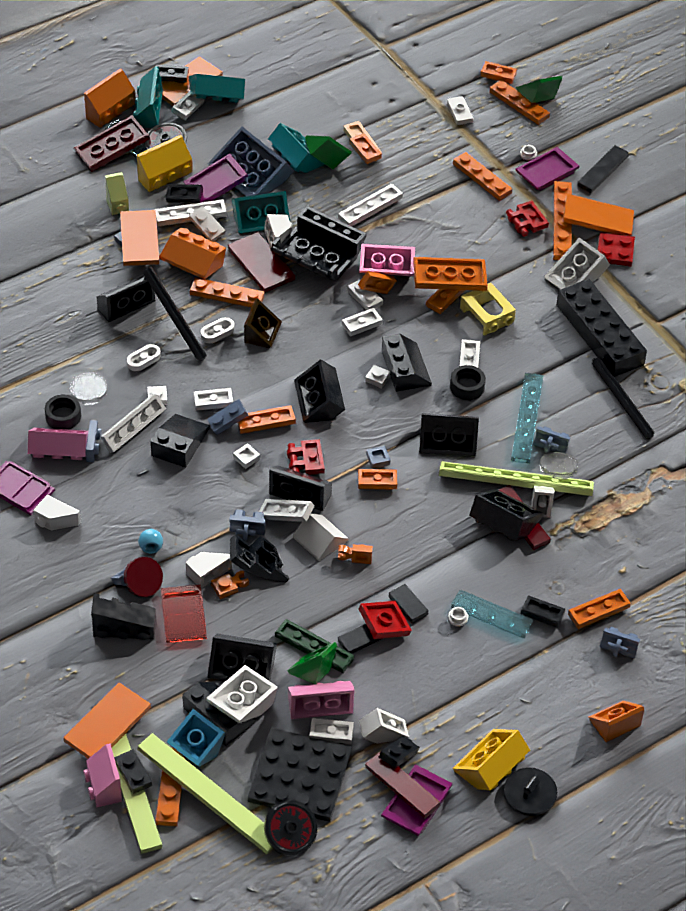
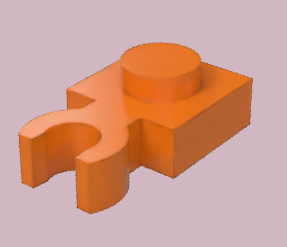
[338,544,373,564]
[211,571,249,599]

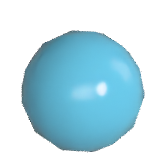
[138,529,163,554]

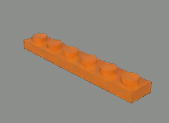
[553,181,572,260]

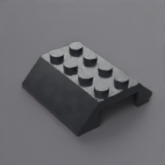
[271,206,367,280]

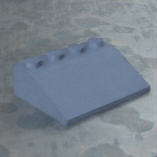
[208,126,294,196]

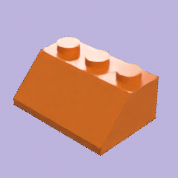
[84,68,136,128]
[159,228,226,279]

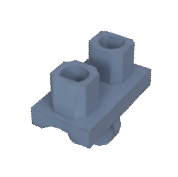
[533,426,570,455]
[229,509,265,541]
[600,627,640,659]

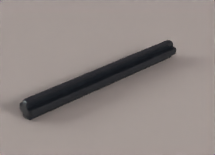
[143,267,207,362]
[592,357,655,439]

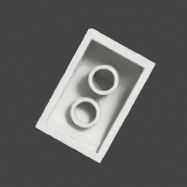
[544,238,610,289]
[206,665,278,723]

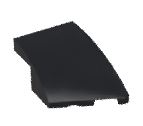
[230,534,289,582]

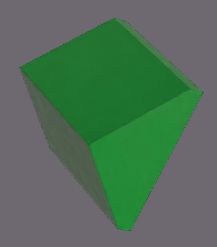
[516,76,563,103]
[305,135,352,169]
[287,642,337,684]

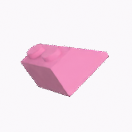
[83,743,122,807]

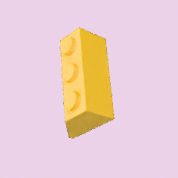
[137,135,193,192]
[452,729,530,790]

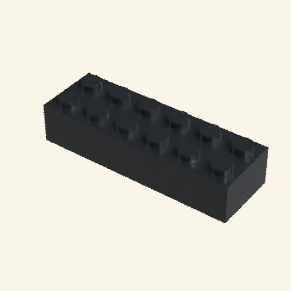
[556,279,647,377]

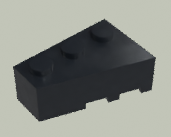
[91,593,157,640]

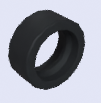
[450,365,486,400]
[44,394,81,430]

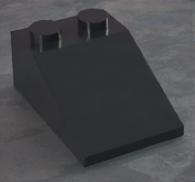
[150,414,210,468]

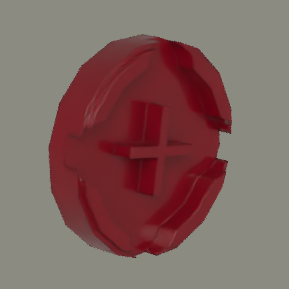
[124,557,163,597]

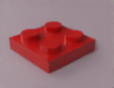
[598,233,635,267]
[359,601,412,639]

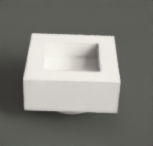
[365,365,390,388]
[148,386,167,405]
[233,443,260,469]

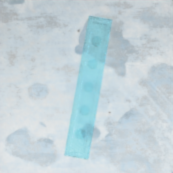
[511,373,544,464]

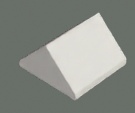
[293,514,349,561]

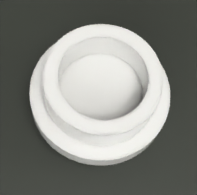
[520,145,537,161]
[448,607,468,626]

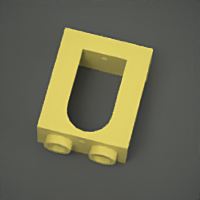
[460,283,516,336]

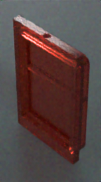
[161,584,207,643]

